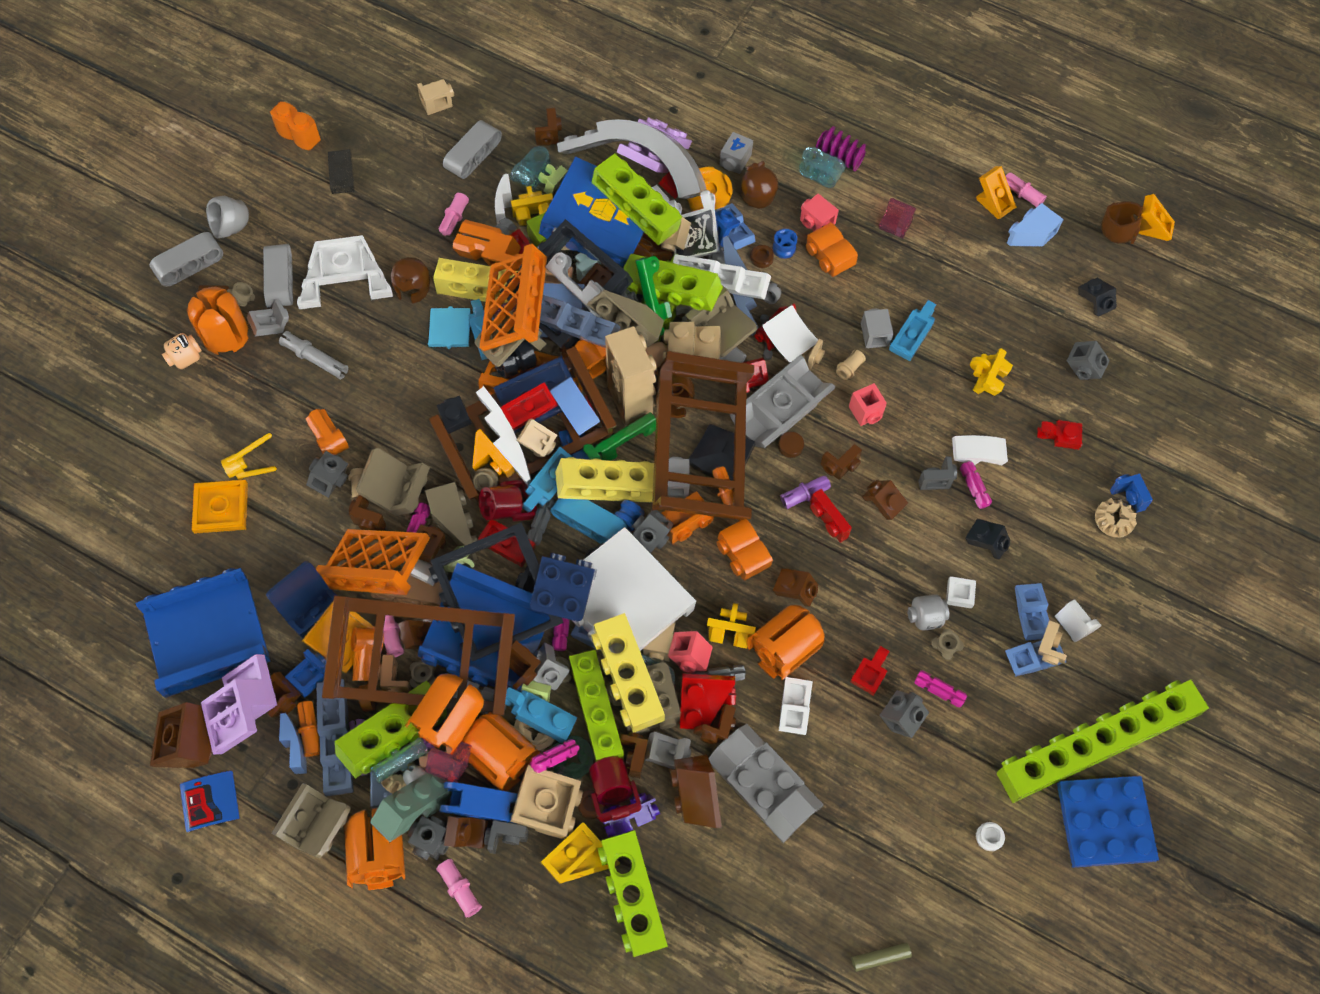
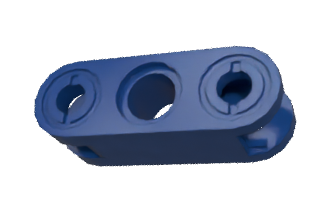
[440,782,518,824]

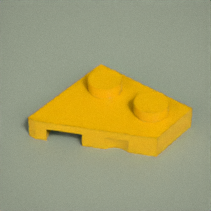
[540,822,620,884]

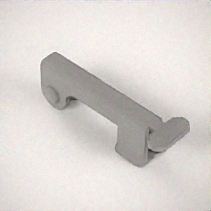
[545,252,605,319]

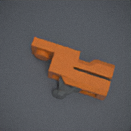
[453,218,522,271]

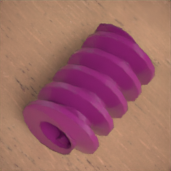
[815,126,866,172]

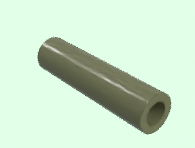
[851,943,912,972]

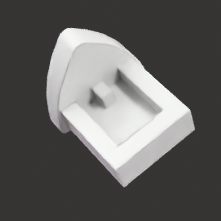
[1055,600,1102,642]

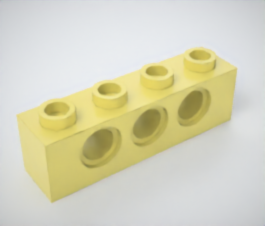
[433,258,518,305]
[555,457,654,503]
[591,613,665,733]

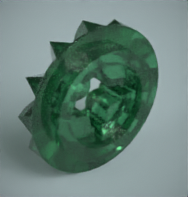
[552,736,594,779]

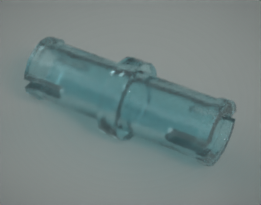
[370,738,428,784]

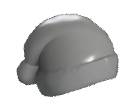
[206,196,249,238]

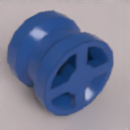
[773,229,797,259]
[614,500,644,532]

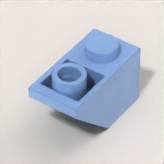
[1007,203,1063,246]

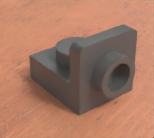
[918,456,957,490]
[484,820,529,854]

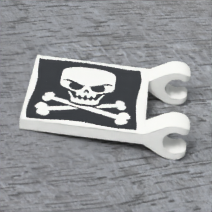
[668,190,720,258]

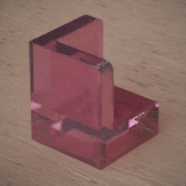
[879,198,916,239]
[425,742,472,783]

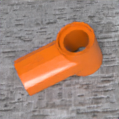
[305,409,349,455]
[351,627,384,681]

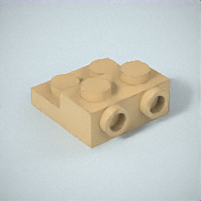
[663,322,721,360]
[510,765,583,839]

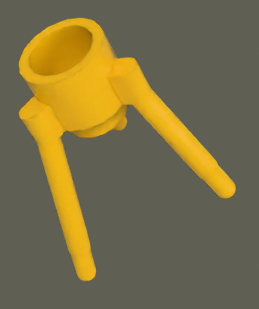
[221,433,277,480]

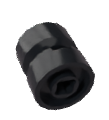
[494,340,537,379]

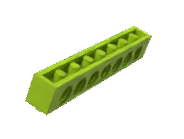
[996,680,1209,803]

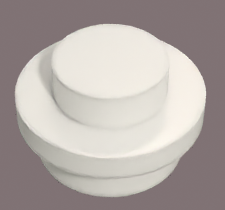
[976,822,1005,851]

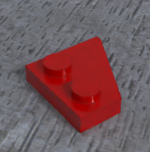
[680,674,735,729]

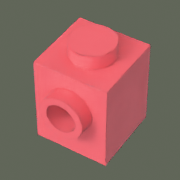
[800,194,839,232]
[849,383,887,426]
[668,631,713,673]

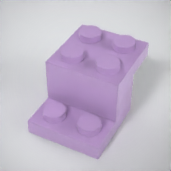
[617,117,692,173]
[201,654,277,754]

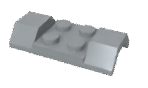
[730,355,835,448]
[709,724,823,843]

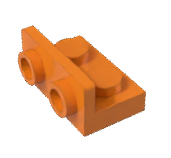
[661,491,714,544]

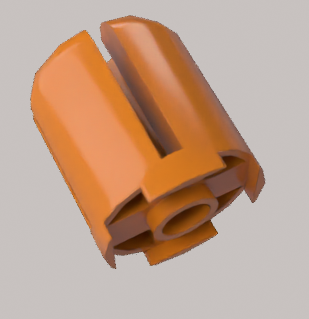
[187,287,248,355]
[747,605,825,680]
[405,674,484,756]
[458,712,540,792]
[344,808,405,890]

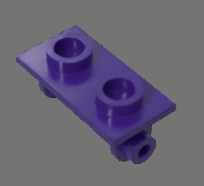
[603,793,660,837]

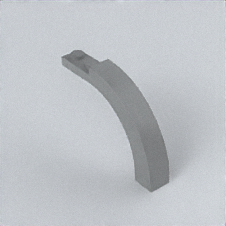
[557,119,707,199]

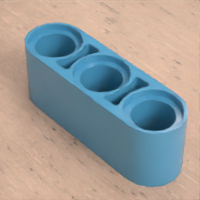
[550,498,627,544]

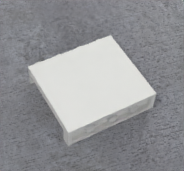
[572,527,696,670]

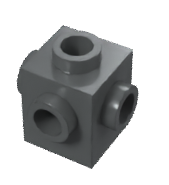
[1067,341,1110,380]
[306,451,348,498]
[632,510,674,553]
[879,690,929,738]
[408,816,449,861]

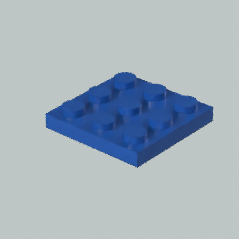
[1057,776,1159,868]

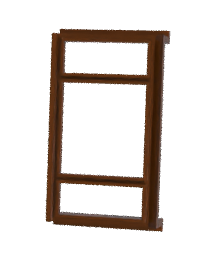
[429,346,617,502]
[652,351,754,521]
[322,596,515,715]

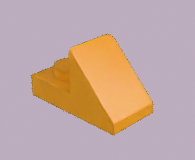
[976,166,1016,219]
[1138,194,1175,241]
[473,429,516,478]

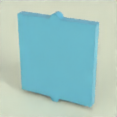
[428,306,471,349]

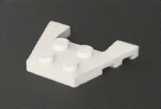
[297,235,393,309]

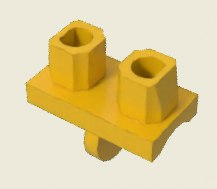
[511,186,553,226]
[970,348,1013,396]
[707,603,756,649]

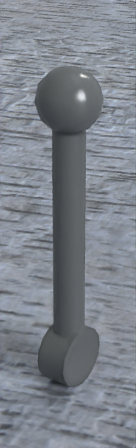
[760,314,773,360]

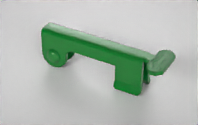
[636,256,672,336]
[583,412,656,461]

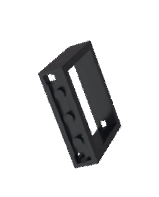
[500,219,633,353]
[428,522,564,662]

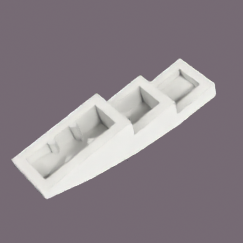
[673,254,771,300]
[476,386,532,485]

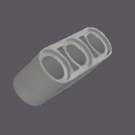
[443,120,502,179]
[150,232,223,287]
[263,244,293,308]

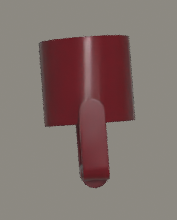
[479,480,537,521]
[589,757,642,822]

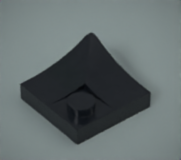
[688,424,755,481]

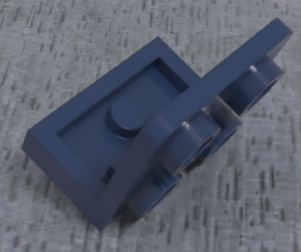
[530,553,597,621]
[266,561,337,639]

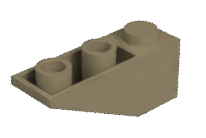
[587,290,664,347]
[425,482,478,561]

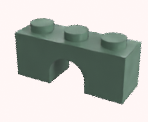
[370,766,454,842]

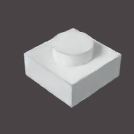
[946,577,976,608]

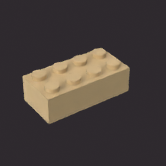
[605,326,656,427]

